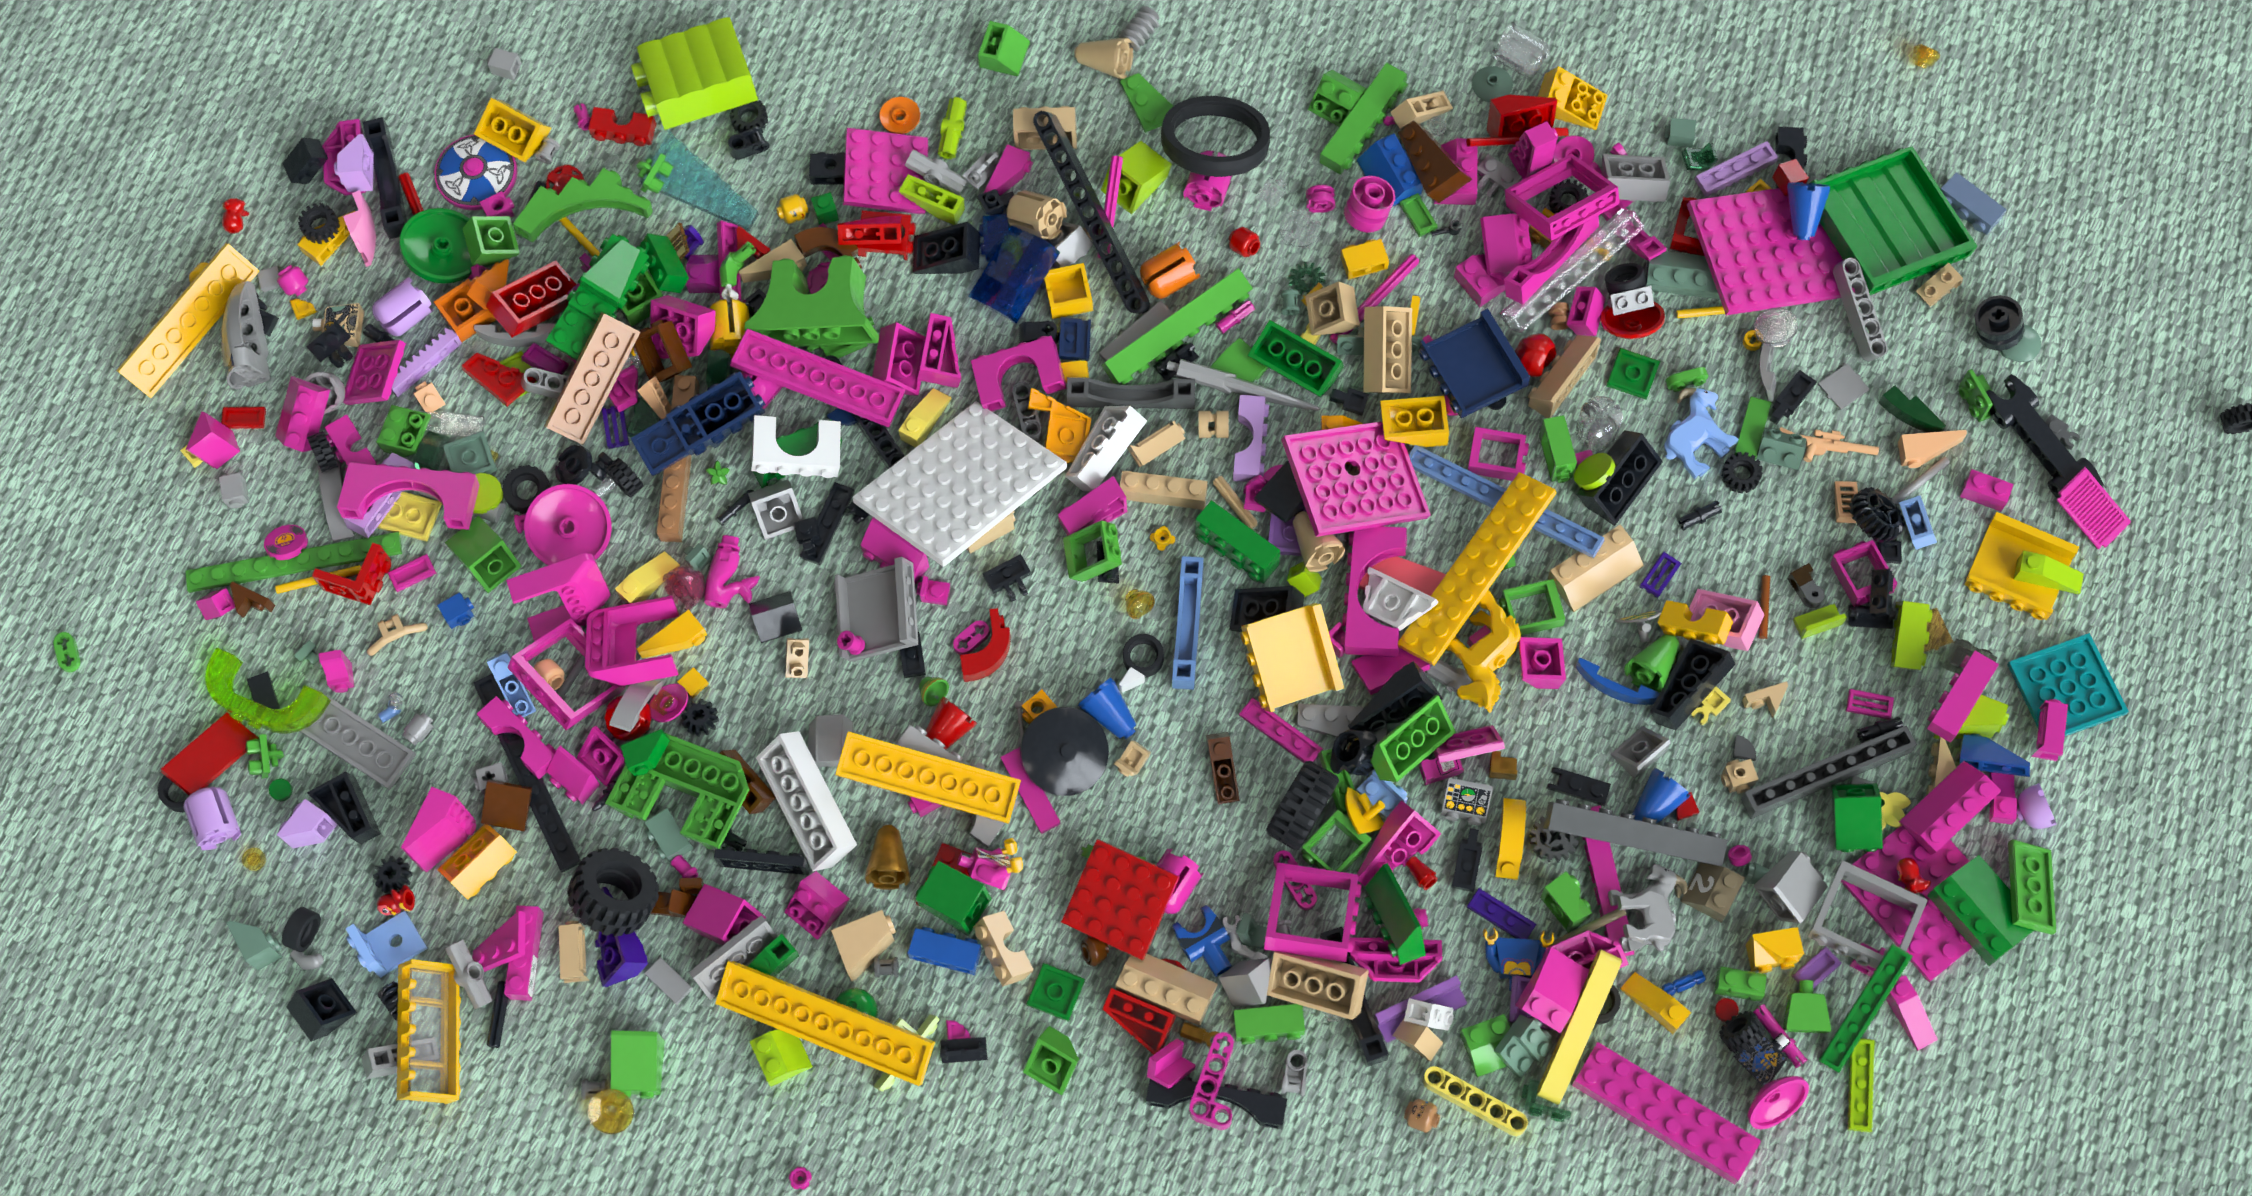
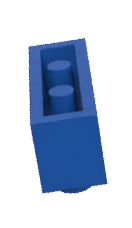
[908,927,982,975]

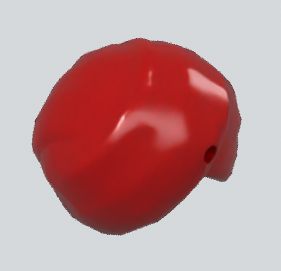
[1514,333,1556,377]
[604,695,652,741]

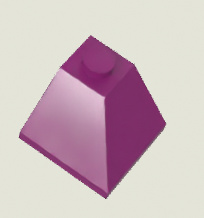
[686,255,720,293]

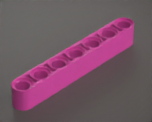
[1582,805,1634,956]

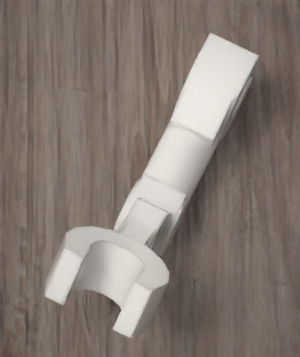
[1223,915,1268,960]

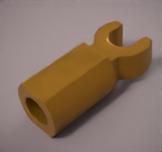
[1180,1022,1219,1049]

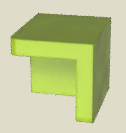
[1287,562,1322,598]

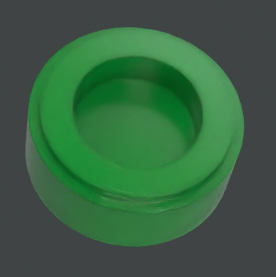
[269,778,293,802]

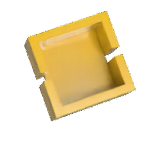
[1043,263,1093,319]

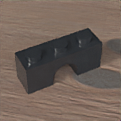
[1775,126,1808,189]

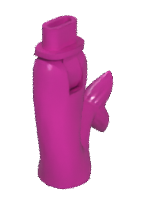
[704,535,760,608]

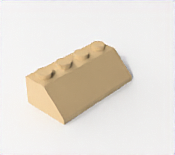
[1363,306,1412,393]
[1528,335,1601,418]
[1548,524,1644,612]
[1115,954,1218,1026]

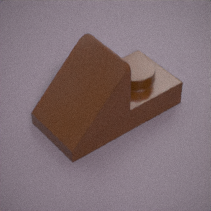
[230,581,276,618]
[650,889,697,918]

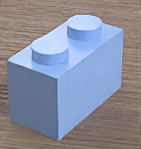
[1899,496,1937,549]

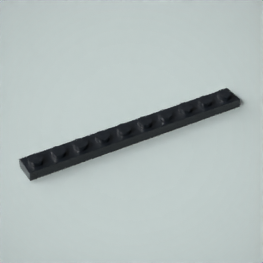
[473,673,581,873]

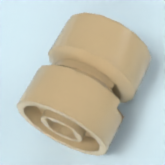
[1199,411,1229,438]

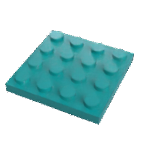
[2007,633,2129,736]

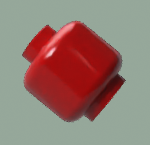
[1229,227,1260,258]

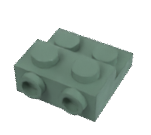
[1494,1014,1554,1078]

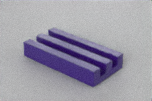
[602,406,630,449]
[1639,551,1682,599]

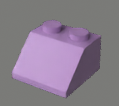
[334,134,374,192]

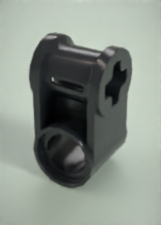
[728,126,770,160]
[1019,321,1059,344]

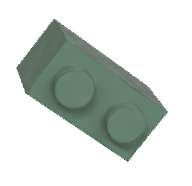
[644,808,693,863]

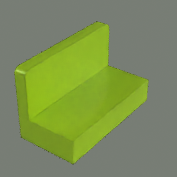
[1793,603,1847,639]

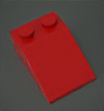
[1486,94,1558,146]

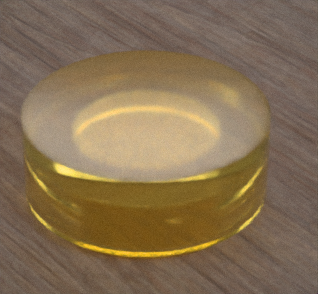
[242,848,266,871]

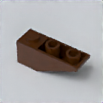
[1206,732,1240,805]

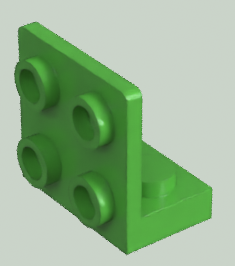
[1959,369,1993,422]

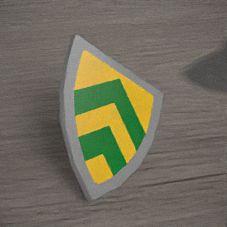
[1615,610,1661,642]

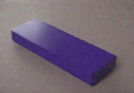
[1466,888,1537,939]

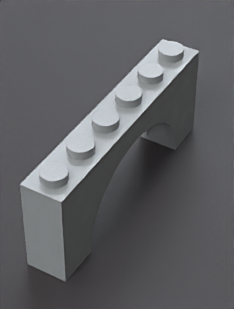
[896,725,1019,848]

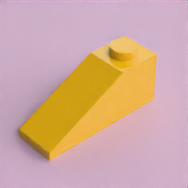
[297,211,355,266]
[636,609,707,659]
[1620,972,1691,1034]

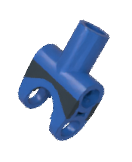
[1172,905,1232,977]

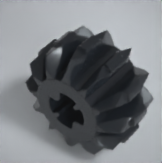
[681,699,719,737]
[373,856,413,893]
[378,981,413,1021]

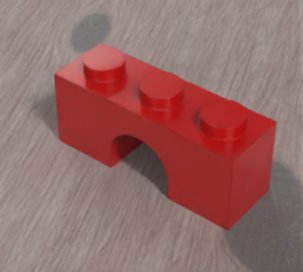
[588,107,657,147]

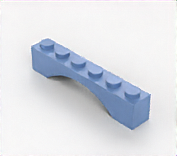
[1172,556,1204,690]

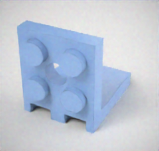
[346,911,428,978]

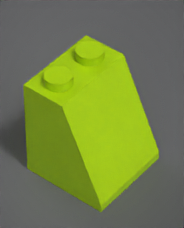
[1101,141,1172,214]
[1933,695,2009,739]

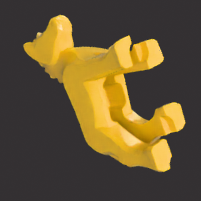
[1446,590,1521,713]

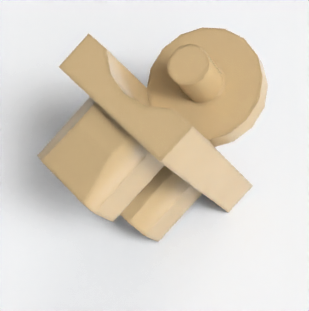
[785,638,809,678]

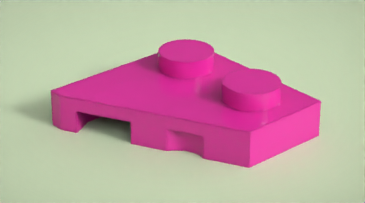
[608,364,638,412]

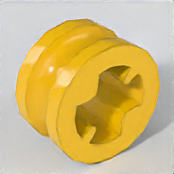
[1743,330,1763,351]

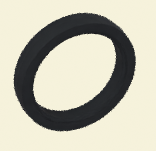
[1161,96,1270,177]

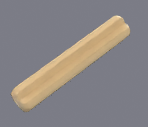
[1213,476,1258,529]

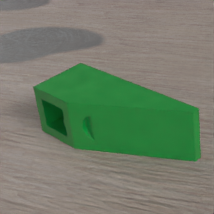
[748,934,799,977]

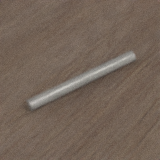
[1892,457,1950,505]

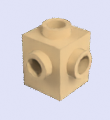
[1721,759,1759,794]

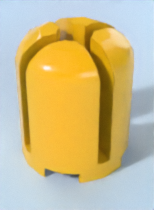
[709,299,750,359]

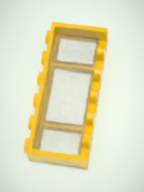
[397,959,461,1104]

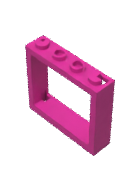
[1504,154,1620,241]
[507,618,626,730]
[1264,863,1362,962]

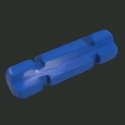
[1662,970,1706,996]

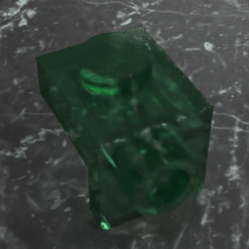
[1681,143,1718,171]

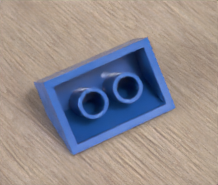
[1356,133,1423,207]

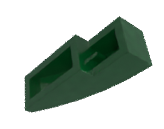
[1879,385,1946,433]

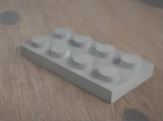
[689,915,777,1000]

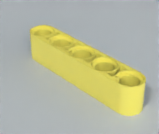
[1423,1066,1528,1136]

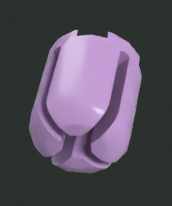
[372,277,434,336]
[183,787,241,850]

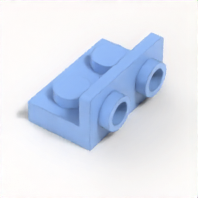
[1356,769,1408,819]

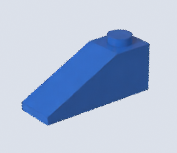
[1960,734,2030,777]

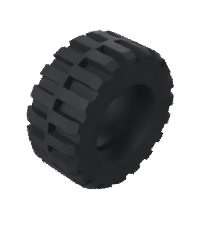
[1266,761,1339,850]
[567,848,659,936]

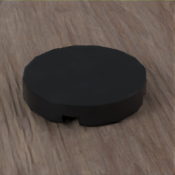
[555,445,592,485]

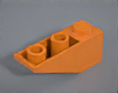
[467,259,509,310]

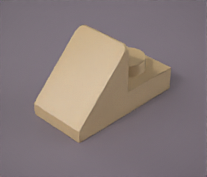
[1742,681,1788,718]

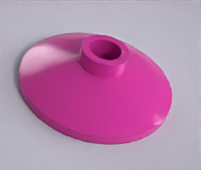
[1553,136,1595,166]
[649,684,688,723]

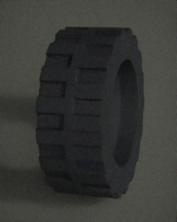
[502,465,551,514]

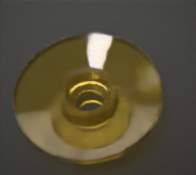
[588,1089,634,1134]

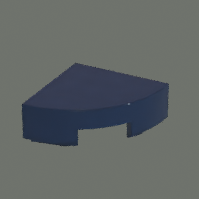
[826,408,856,426]

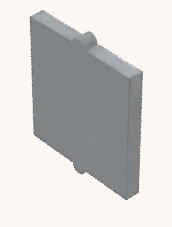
[1818,364,1870,410]

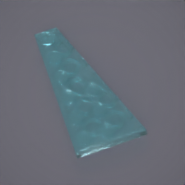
[640,131,759,231]

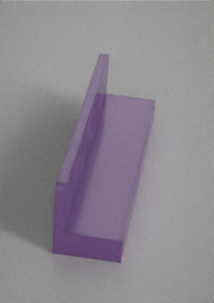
[1374,975,1467,1043]

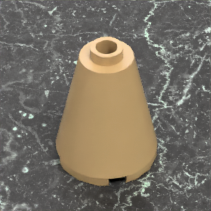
[1074,38,1133,79]
[1293,511,1345,572]

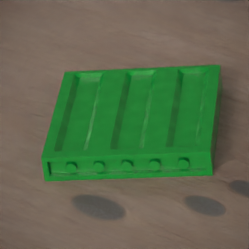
[1809,146,1977,295]

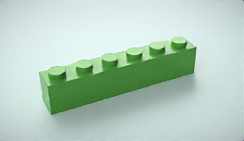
[1320,62,1408,175]

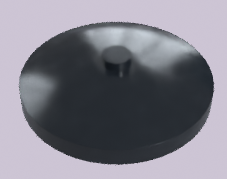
[1020,707,1109,796]

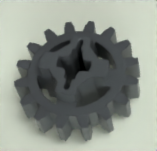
[1530,816,1579,863]

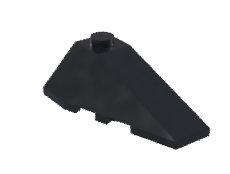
[1348,661,1443,733]

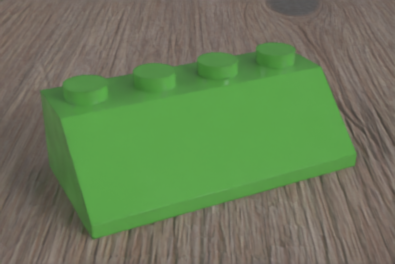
[1371,695,1456,782]

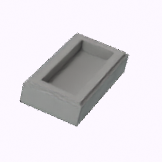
[644,957,693,1005]

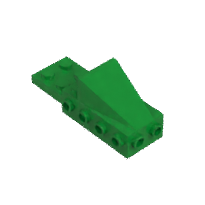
[545,234,650,361]

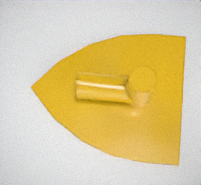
[1345,787,1385,835]

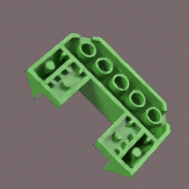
[605,733,749,849]

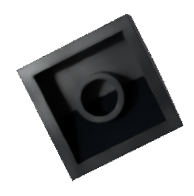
[286,978,357,1042]

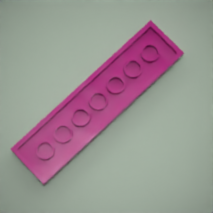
[730,329,905,427]

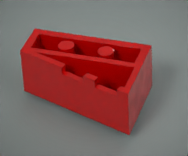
[1102,988,1177,1055]

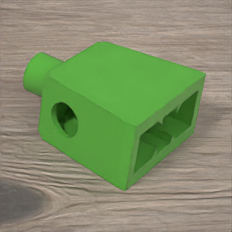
[1783,980,1831,1033]

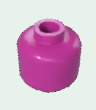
[277,265,309,296]

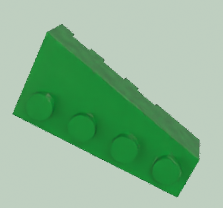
[753,420,842,488]

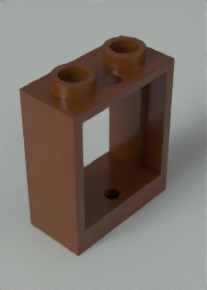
[634,320,692,383]

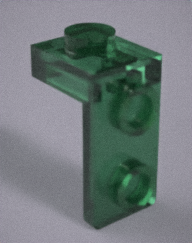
[1521,1079,1572,1122]

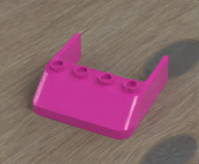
[506,553,611,641]
[585,596,679,686]

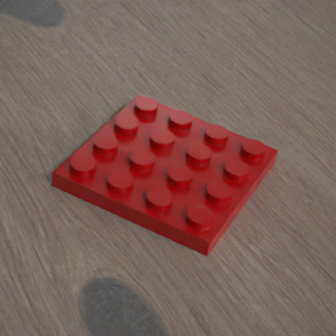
[1061,839,1180,960]

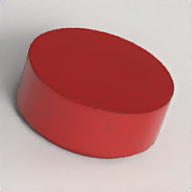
[1714,998,1739,1022]

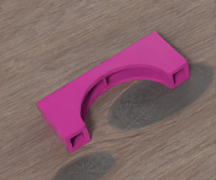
[337,462,480,530]

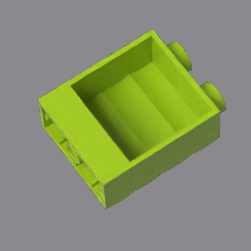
[631,17,758,130]

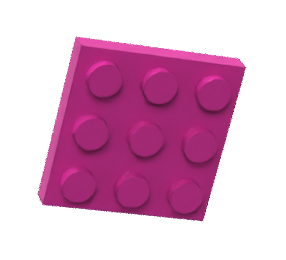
[343,340,406,405]

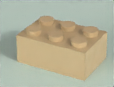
[1013,106,1077,150]

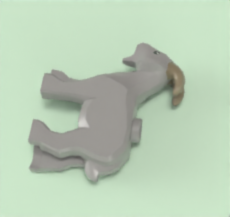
[1608,864,1688,953]

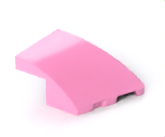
[343,190,376,267]

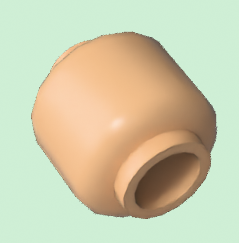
[534,659,565,690]

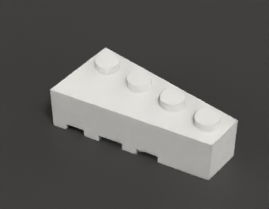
[1065,406,1147,491]

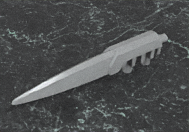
[1166,359,1321,411]

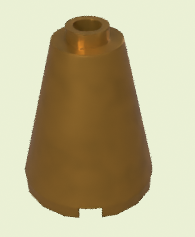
[865,825,910,890]

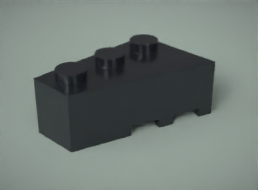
[307,771,381,845]

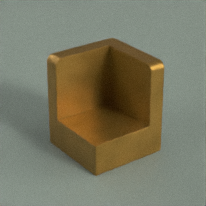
[1489,751,1518,780]

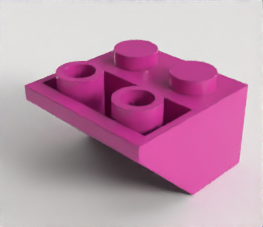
[784,871,850,940]

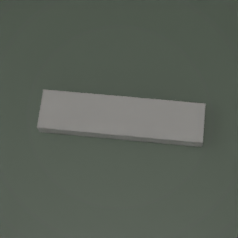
[1099,301,1174,361]

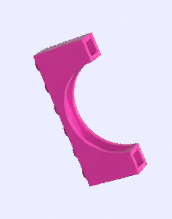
[1341,526,1407,657]

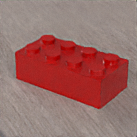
[486,260,577,338]

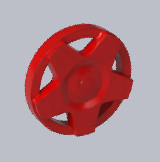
[546,165,585,195]

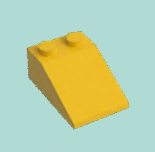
[1380,396,1449,447]

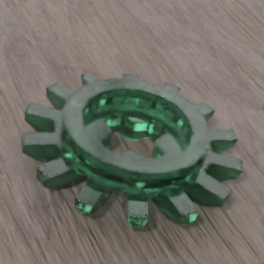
[1288,262,1326,296]

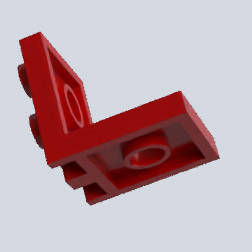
[312,542,391,606]

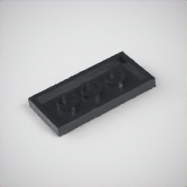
[714,846,810,875]

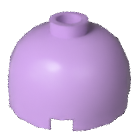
[2017,783,2057,829]

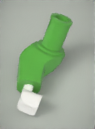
[719,241,756,303]

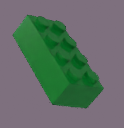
[1195,500,1280,584]

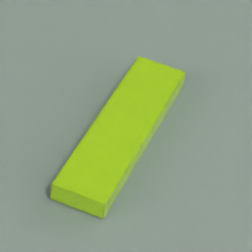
[1847,1039,1875,1133]

